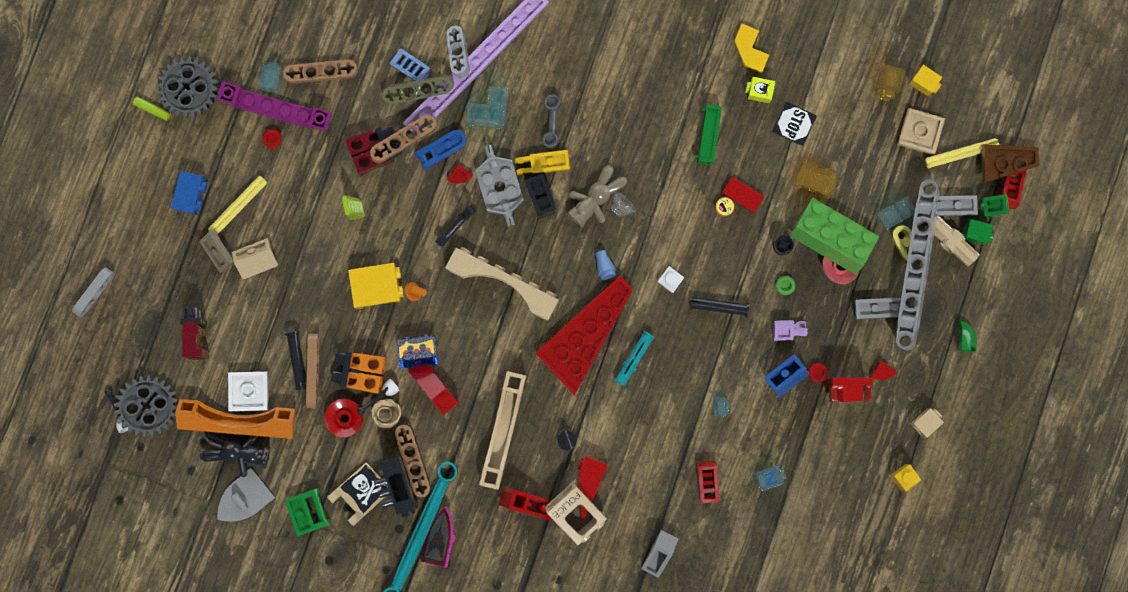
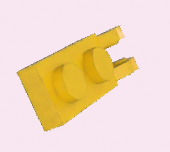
[515,150,570,175]

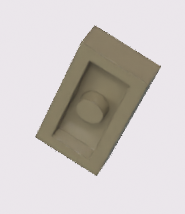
[199,230,234,273]

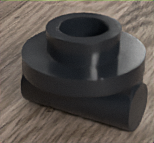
[557,430,577,451]

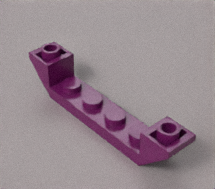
[216,82,332,131]

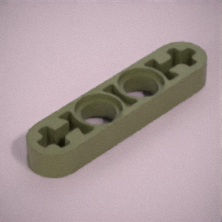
[382,75,454,104]

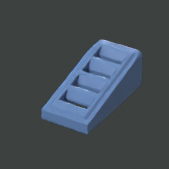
[389,48,431,81]

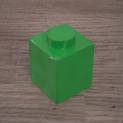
[963,219,994,245]

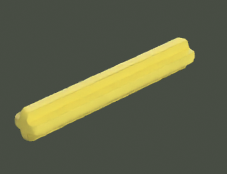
[925,138,999,168]
[208,176,267,235]

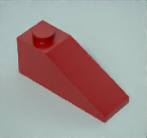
[408,359,459,415]
[577,456,608,519]
[499,486,554,521]

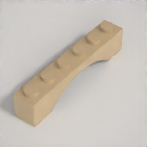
[445,247,559,321]
[479,371,526,490]

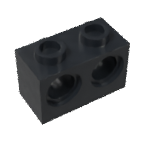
[525,174,557,219]

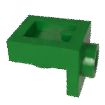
[981,194,1010,218]

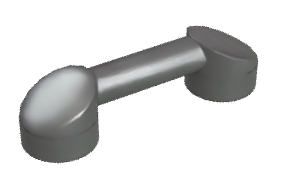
[543,95,561,148]

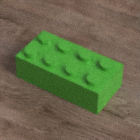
[790,198,879,275]

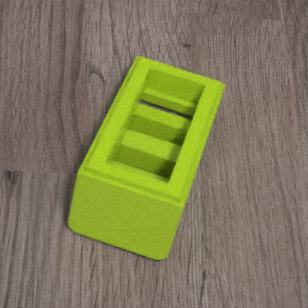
[342,196,365,220]

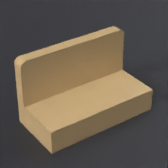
[232,238,278,279]

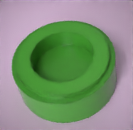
[775,276,795,296]

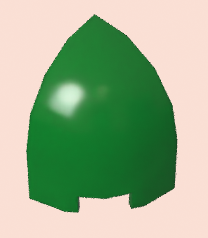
[957,320,977,352]

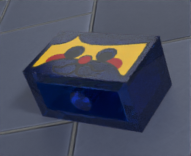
[396,334,439,369]

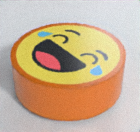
[715,197,735,217]

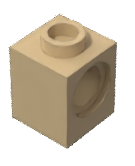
[910,408,944,438]

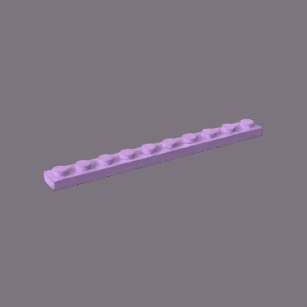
[403,0,549,136]

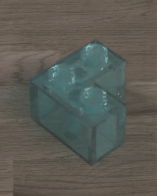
[466,86,509,130]

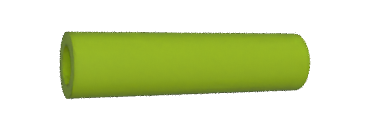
[133,96,171,121]

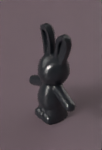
[199,434,270,477]

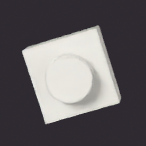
[658,267,684,294]

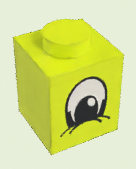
[745,77,775,103]

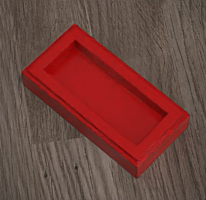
[722,177,764,213]

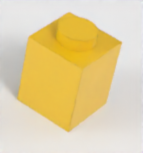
[910,65,942,96]
[890,464,921,492]

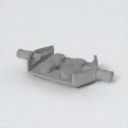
[475,145,524,227]

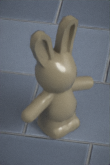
[567,165,627,228]

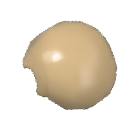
[371,399,401,428]

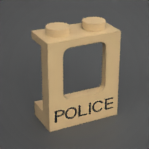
[545,482,607,545]

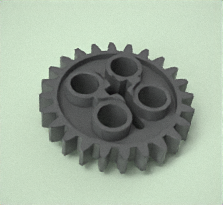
[156,56,219,119]
[114,375,178,439]

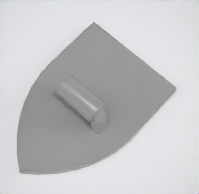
[218,468,275,522]

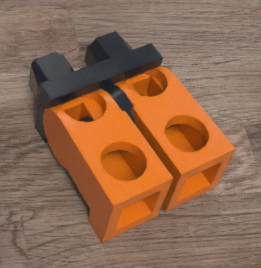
[331,352,387,394]

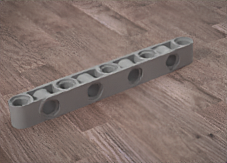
[896,180,939,351]

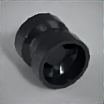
[773,235,794,256]

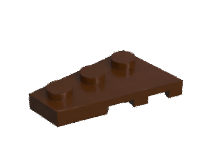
[982,144,1039,183]

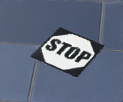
[772,102,817,146]

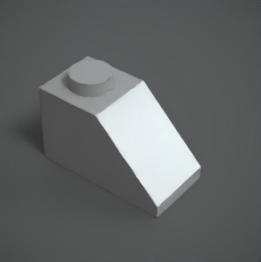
[641,530,678,578]

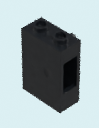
[374,457,419,517]

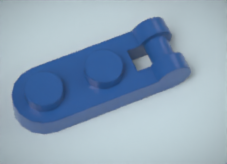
[414,130,466,171]

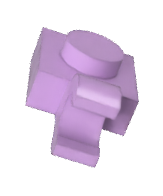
[773,320,808,341]

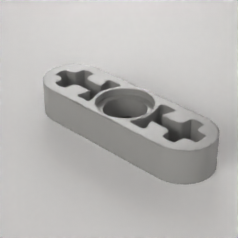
[446,25,470,78]
[72,267,114,318]

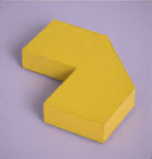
[734,24,769,73]

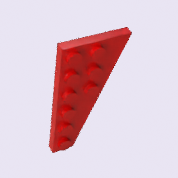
[535,276,633,396]

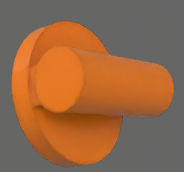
[405,282,427,301]

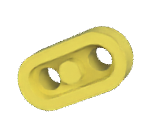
[892,225,912,261]

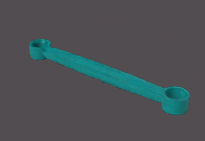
[384,462,458,592]

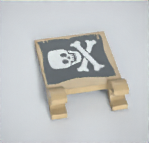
[327,462,388,526]

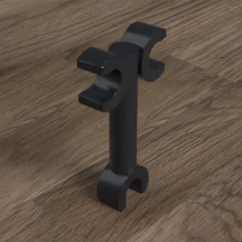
[435,206,477,247]

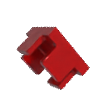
[827,378,873,402]

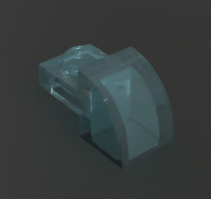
[876,196,915,231]

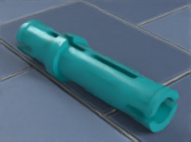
[614,331,654,387]

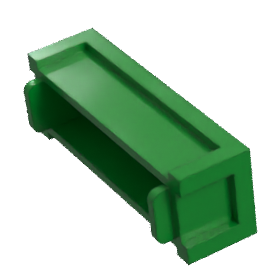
[695,104,722,166]

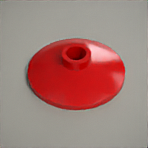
[325,399,363,437]

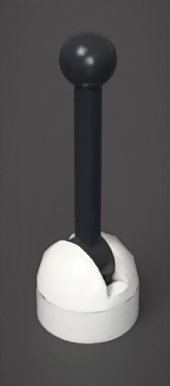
[357,379,399,415]
[104,389,129,433]

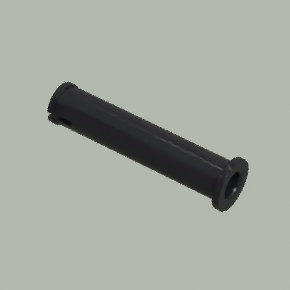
[690,296,749,318]
[284,331,307,390]

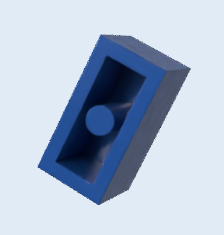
[171,171,208,216]
[764,354,809,398]

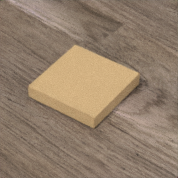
[897,108,945,156]

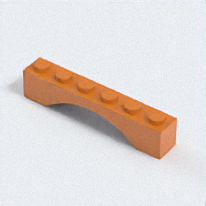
[175,399,296,439]

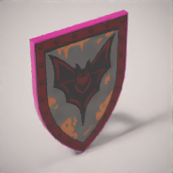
[421,507,455,568]

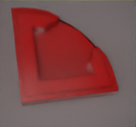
[447,164,473,184]
[870,361,897,380]

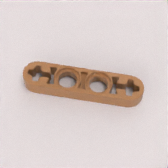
[283,60,358,84]
[370,115,436,163]
[306,333,320,409]
[395,425,431,497]

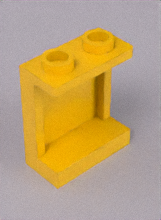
[348,263,404,309]

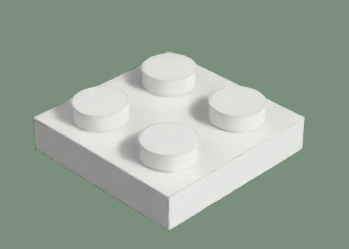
[228,372,268,411]

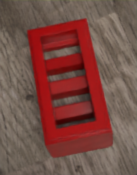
[1000,171,1026,210]
[696,461,720,504]

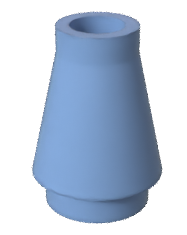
[595,250,616,280]

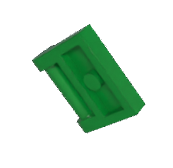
[285,488,331,536]

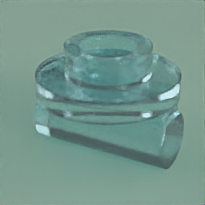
[713,397,730,416]

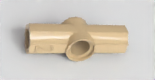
[926,215,980,267]

